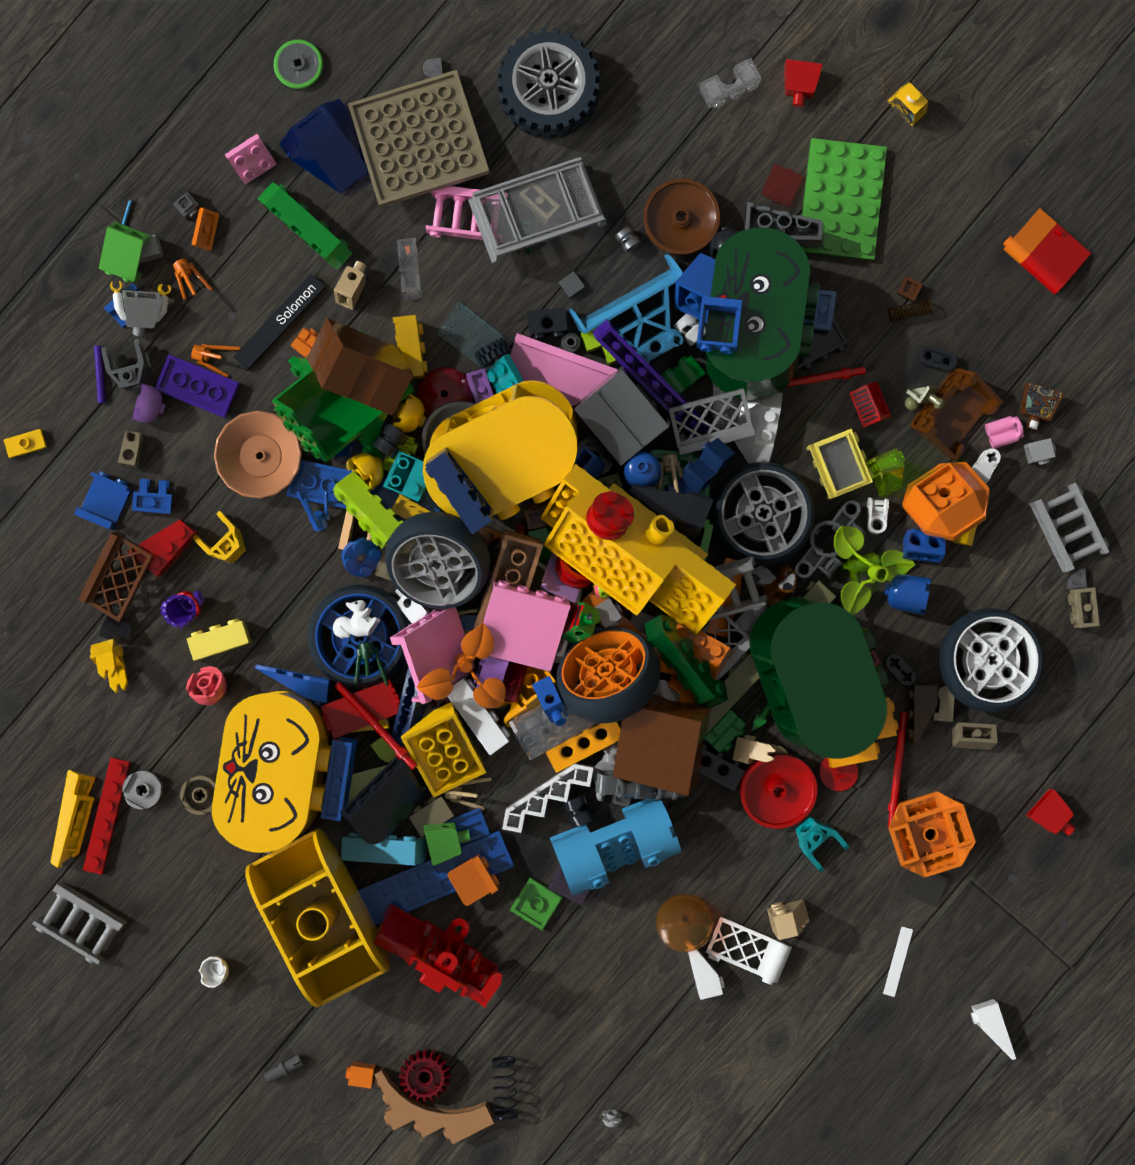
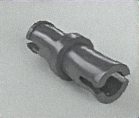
[263,1054,304,1084]

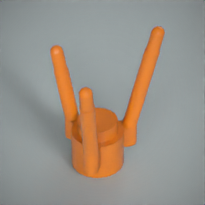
[173,258,213,300]
[191,344,241,378]

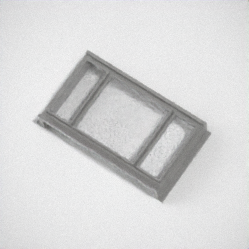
[468,157,607,264]

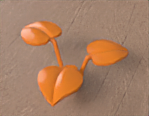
[417,623,506,709]

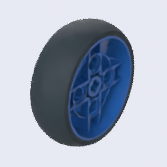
[308,584,411,688]

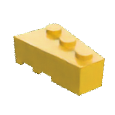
[393,315,428,379]

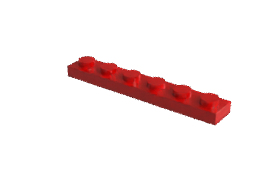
[83,757,131,875]

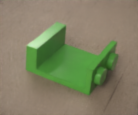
[99,222,151,282]

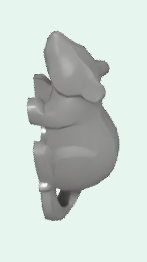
[592,741,619,802]

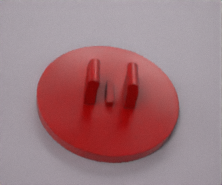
[819,758,858,791]

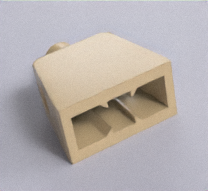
[334,261,367,310]

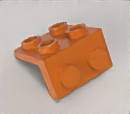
[447,854,500,906]

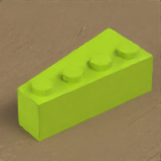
[333,471,403,548]

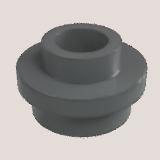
[561,333,580,352]

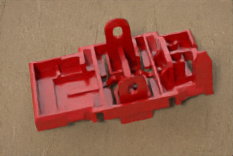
[373,904,503,1008]

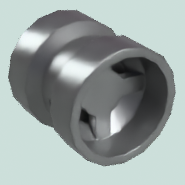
[615,226,641,253]

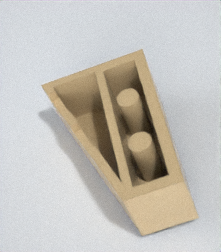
[767,899,809,940]

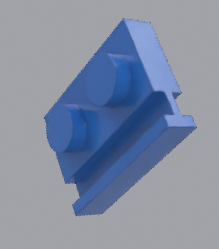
[444,807,490,846]

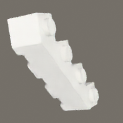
[502,763,593,833]

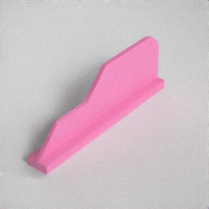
[510,333,618,406]

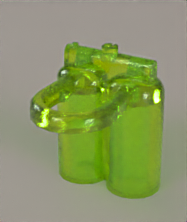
[842,552,881,582]

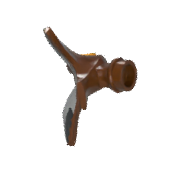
[742,565,796,606]

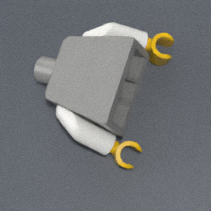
[110,281,171,336]

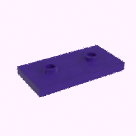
[155,354,241,418]

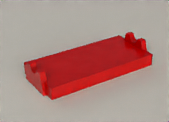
[321,679,400,739]

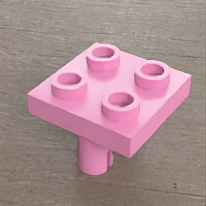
[225,134,277,185]

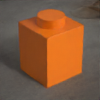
[345,1061,376,1089]

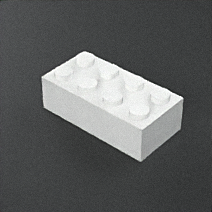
[448,677,511,755]

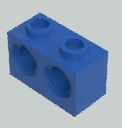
[903,529,946,563]

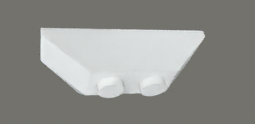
[734,393,782,464]

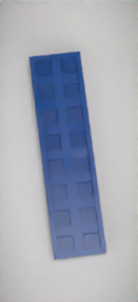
[358,830,514,925]

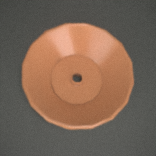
[214,411,302,499]

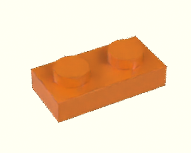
[192,208,219,251]

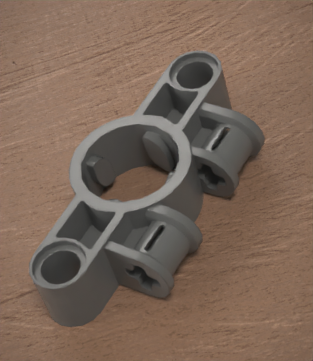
[794,500,867,579]
[595,770,687,800]

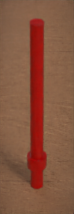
[787,366,866,387]
[334,682,418,770]
[888,712,908,827]

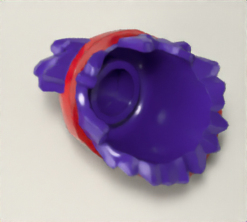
[160,590,204,629]

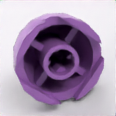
[132,383,165,423]

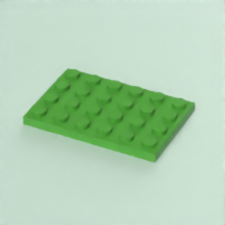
[802,138,887,261]

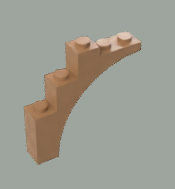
[374,1067,495,1145]

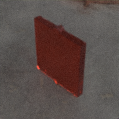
[760,164,803,207]

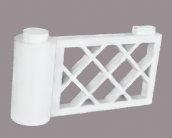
[706,916,792,985]

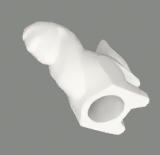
[333,600,380,638]

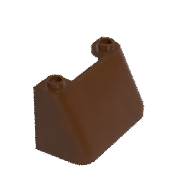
[911,368,1003,461]

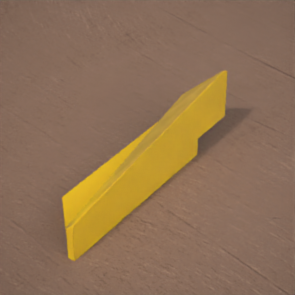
[51,770,96,868]

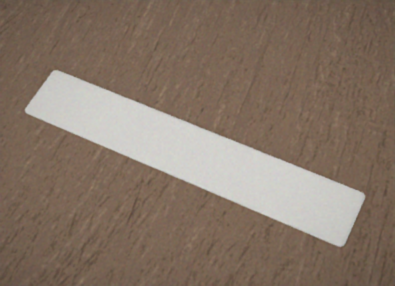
[883,927,913,997]

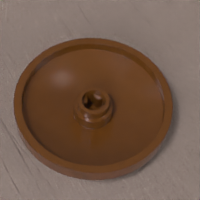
[643,178,720,256]

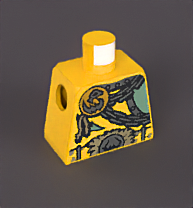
[887,83,928,126]

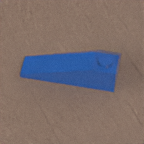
[255,664,333,706]

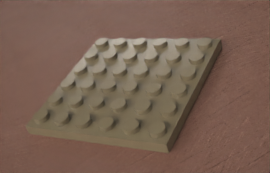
[348,70,490,208]

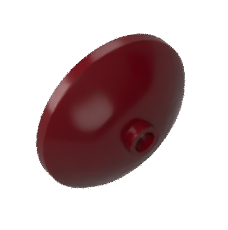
[417,367,474,418]

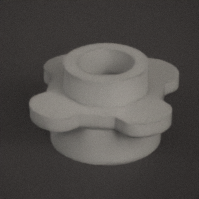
[602,1110,622,1127]

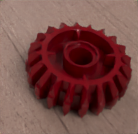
[399,1049,452,1103]

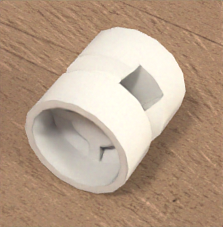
[673,314,706,347]

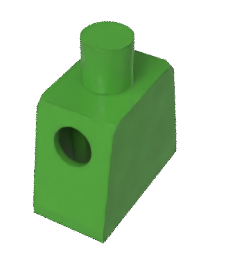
[423,822,471,866]

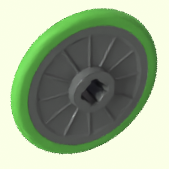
[274,40,323,89]

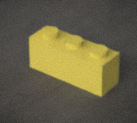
[187,618,252,661]

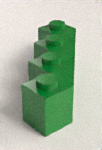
[257,182,353,270]

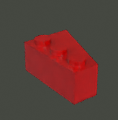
[127,520,199,577]

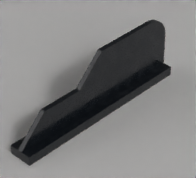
[340,708,461,844]

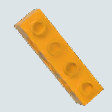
[546,722,621,773]

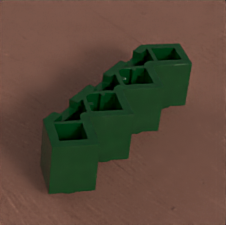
[645,615,728,708]

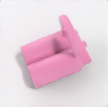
[985,416,1024,449]

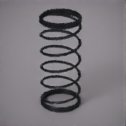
[491,1056,518,1120]

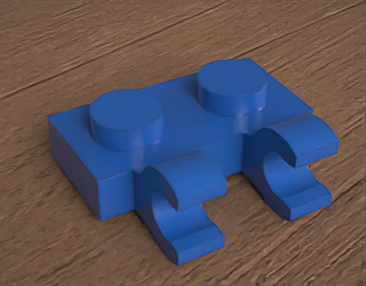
[132,479,173,514]

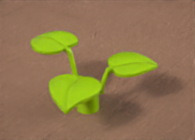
[834,525,915,615]

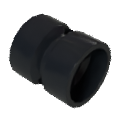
[373,423,409,459]
[562,793,595,828]

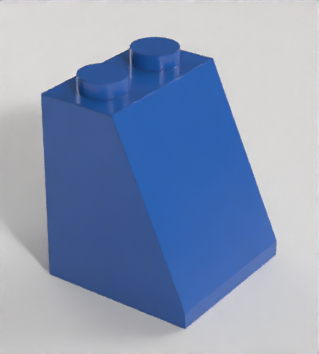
[675,253,715,324]

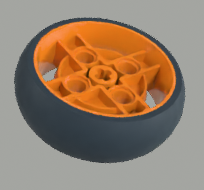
[557,627,660,723]

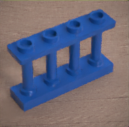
[321,736,358,821]

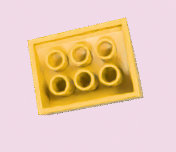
[401,702,486,797]

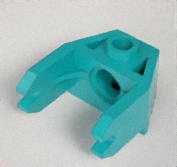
[796,817,850,872]

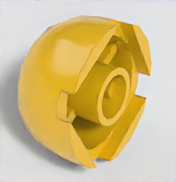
[391,394,426,432]
[346,453,384,491]

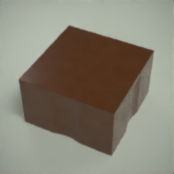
[307,318,414,416]
[613,695,712,796]

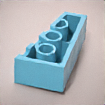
[341,832,428,865]

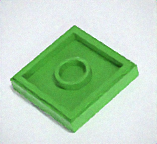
[510,877,563,930]

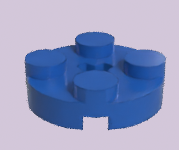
[341,538,381,577]

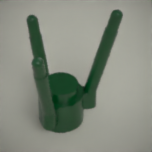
[354,642,389,686]

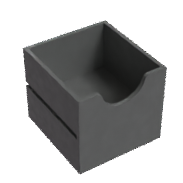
[574,366,671,465]

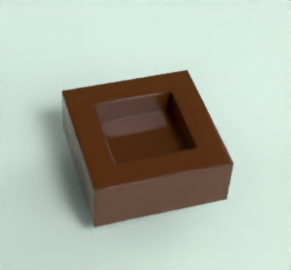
[897,276,923,302]

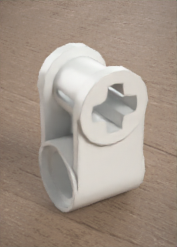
[972,449,1001,484]
[867,498,889,535]

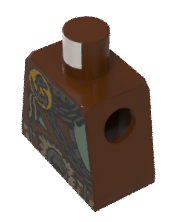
[1020,382,1064,431]

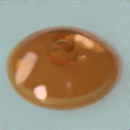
[656,894,714,952]

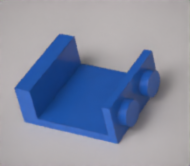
[74,471,132,530]

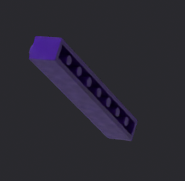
[593,319,713,437]

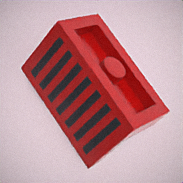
[850,381,892,428]

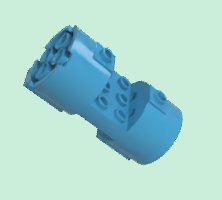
[550,799,682,896]

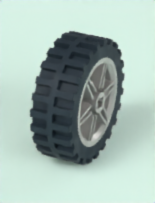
[497,28,600,139]

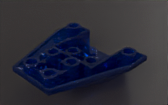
[279,99,369,193]

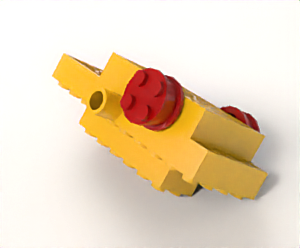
[540,464,736,636]

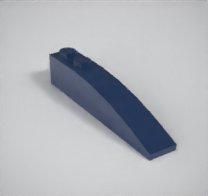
[392,666,428,749]

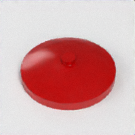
[740,753,817,829]

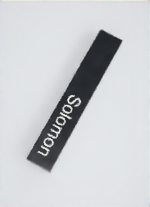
[233,274,325,371]

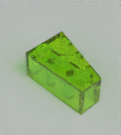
[866,448,905,498]

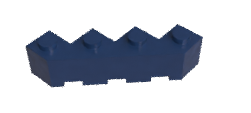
[665,438,735,494]

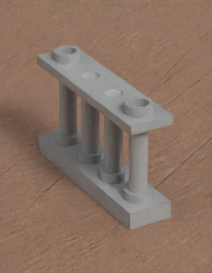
[1030,483,1109,572]
[706,556,768,624]
[32,882,127,964]

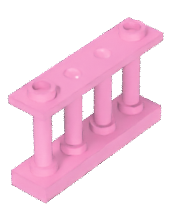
[426,186,508,244]

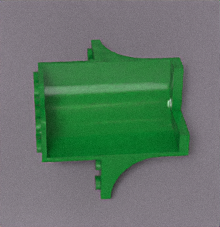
[272,330,414,462]

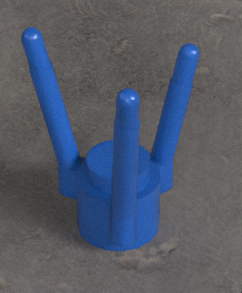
[297,491,330,531]

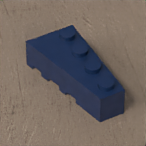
[425,448,494,535]

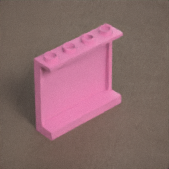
[483,580,570,671]
[390,607,476,704]

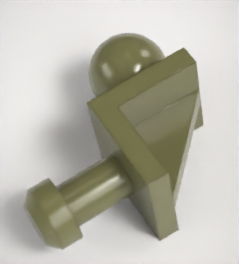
[905,386,945,410]

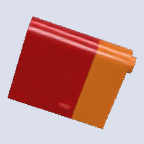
[1003,208,1091,295]

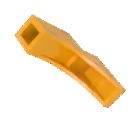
[828,697,898,768]

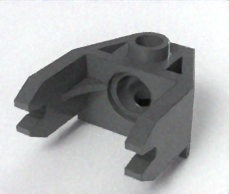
[101,338,149,391]

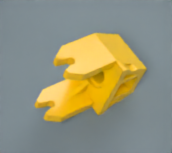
[192,511,246,564]
[90,639,128,693]

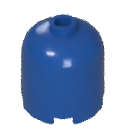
[623,451,661,489]
[884,574,931,616]

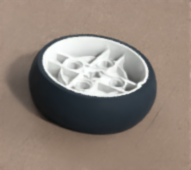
[939,608,1044,713]

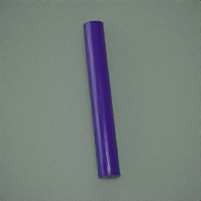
[94,346,106,404]

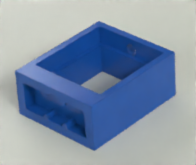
[697,296,742,354]

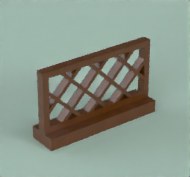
[78,532,154,622]

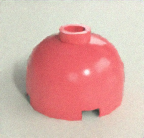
[186,666,227,706]

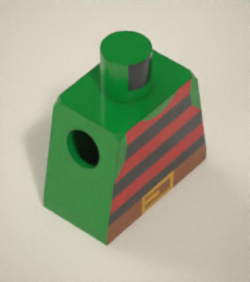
[561,602,601,644]

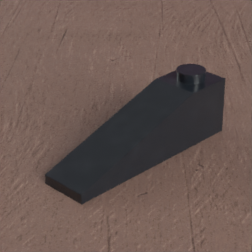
[628,484,713,540]

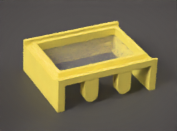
[806,429,874,500]

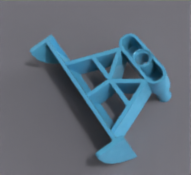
[568,254,683,361]

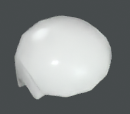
[199,956,229,988]

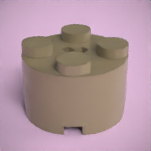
[180,774,216,815]

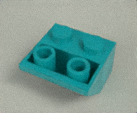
[383,451,427,503]

